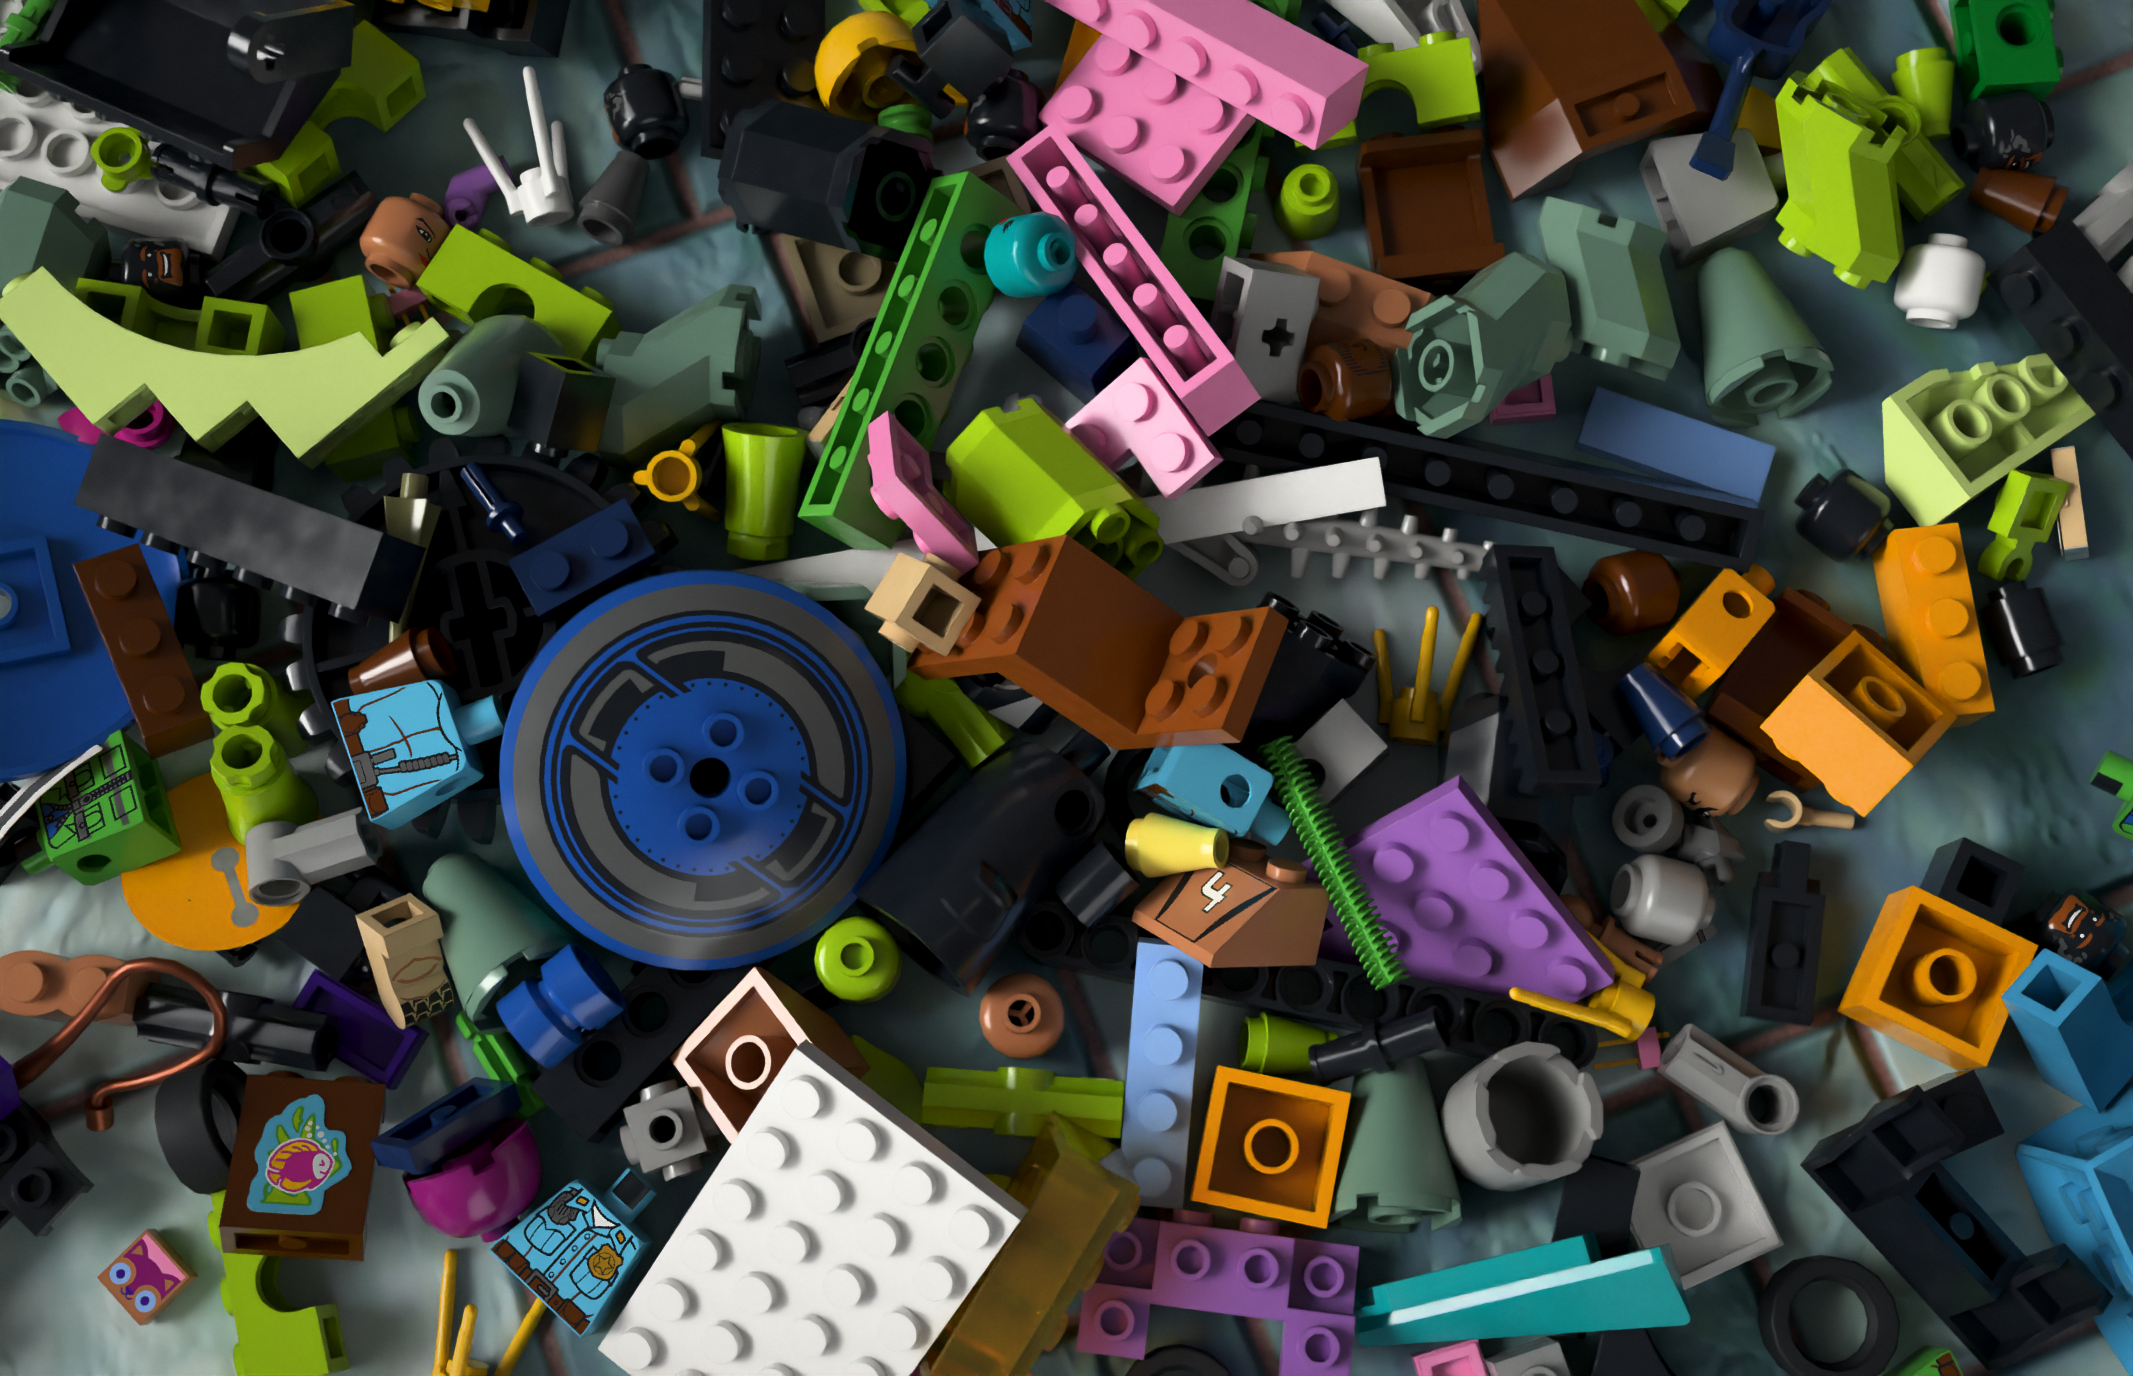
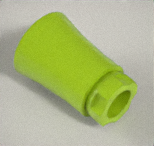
[722,422,810,561]
[200,662,316,759]
[209,725,319,847]

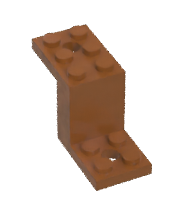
[907,535,1289,750]

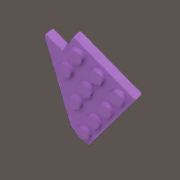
[1300,774,1615,1003]

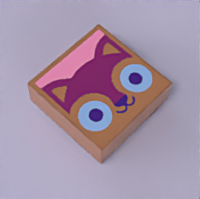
[97,1229,198,1326]

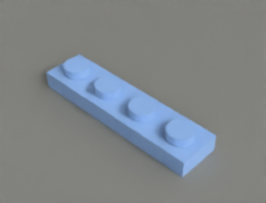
[1116,937,1204,1210]

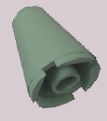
[1696,248,1834,428]
[418,314,568,440]
[422,852,582,1035]
[1328,1056,1464,1233]

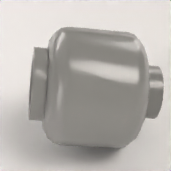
[1610,854,1715,946]

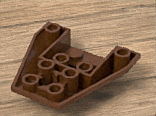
[1476,0,1724,203]

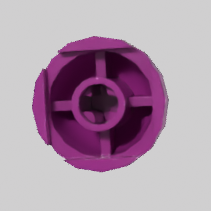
[402,1117,543,1243]

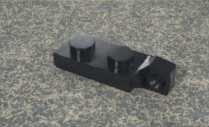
[1739,840,1826,1027]

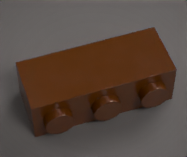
[73,543,215,760]

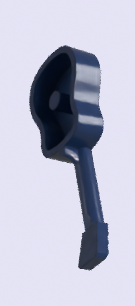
[1689,0,1832,181]

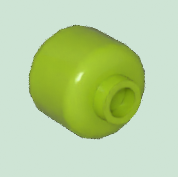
[814,916,903,1005]

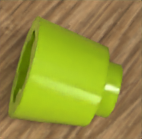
[1273,164,1341,241]

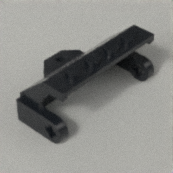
[0,0,355,171]

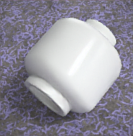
[1894,233,1986,329]

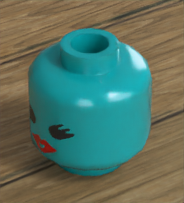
[984,211,1078,299]

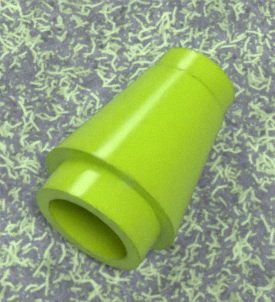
[1891,47,1955,143]
[1238,1011,1338,1076]

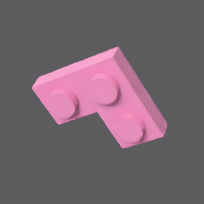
[1065,357,1224,500]
[867,410,980,577]

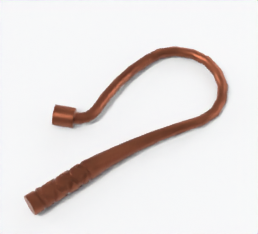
[12,957,228,1132]

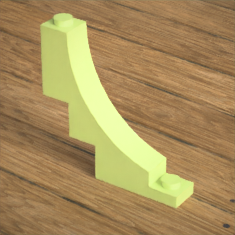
[0,266,455,470]

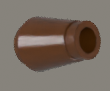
[1967,166,2070,236]
[348,626,456,695]

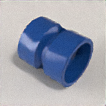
[496,941,627,1069]

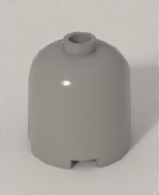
[1439,1041,1603,1192]

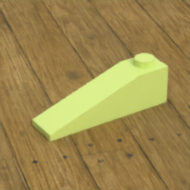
[1882,353,2096,527]

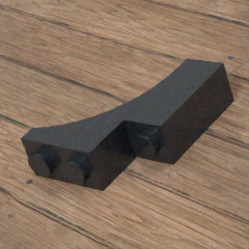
[1550,1153,1677,1376]

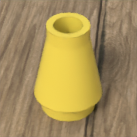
[1125,812,1229,878]

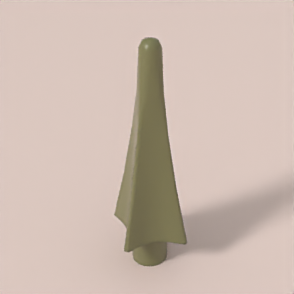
[384,473,442,643]

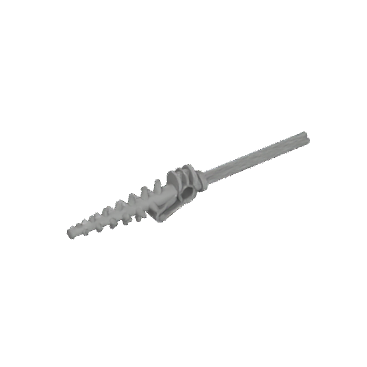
[802,431,1498,586]

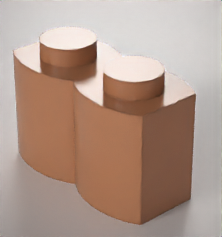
[0,950,161,1026]

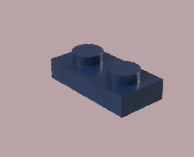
[508,498,660,623]
[370,1077,522,1175]

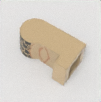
[355,893,454,1030]

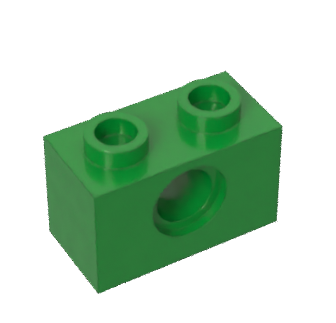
[1948,0,2064,110]

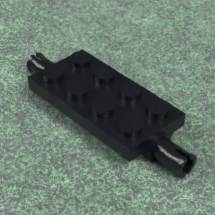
[701,0,825,235]

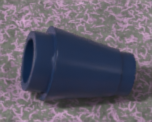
[1617,662,1713,762]

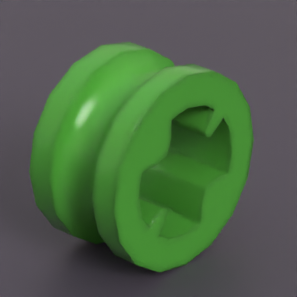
[878,104,934,146]

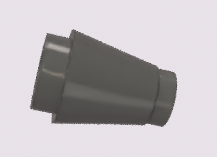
[577,150,650,245]

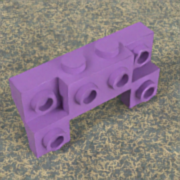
[1076,1209,1360,1376]

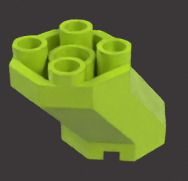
[1775,70,1907,290]
[943,397,1164,581]

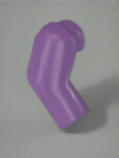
[442,155,516,231]

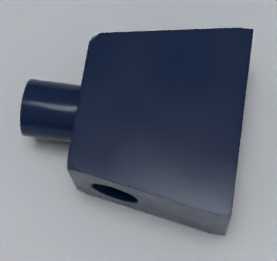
[1016,281,1139,405]

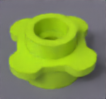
[90,126,162,193]

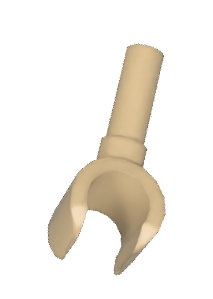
[1764,790,1854,834]

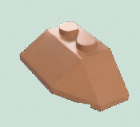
[1248,251,1437,420]

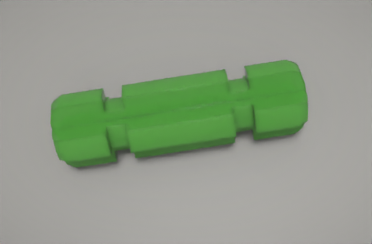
[455,1010,548,1121]

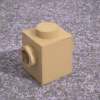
[864,552,982,657]

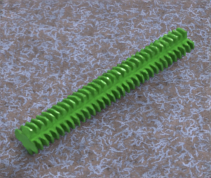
[1257,735,1410,991]

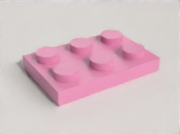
[1038,33,1256,217]

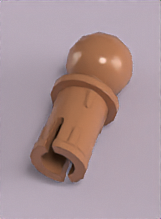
[1559,894,1664,989]

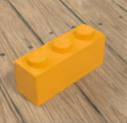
[1871,522,1995,728]

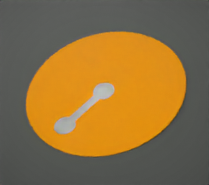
[121,772,323,951]

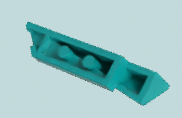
[1353,1232,1692,1347]

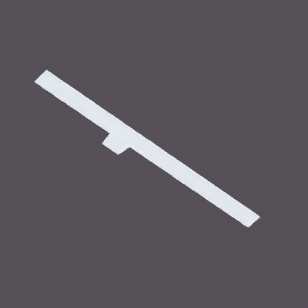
[732,457,1387,593]

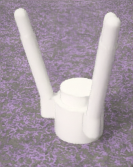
[463,66,575,228]

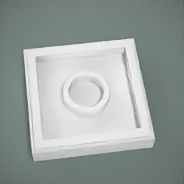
[1626,1120,1784,1290]

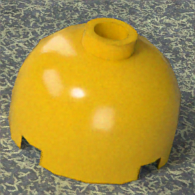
[814,10,924,125]

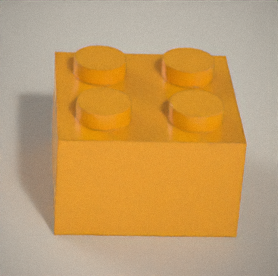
[1760,630,1958,818]
[1837,885,2038,1071]
[1189,1065,1351,1229]

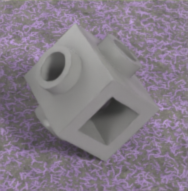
[620,1079,722,1182]

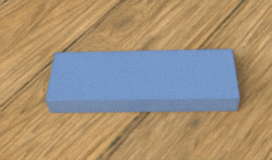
[1574,386,1777,504]

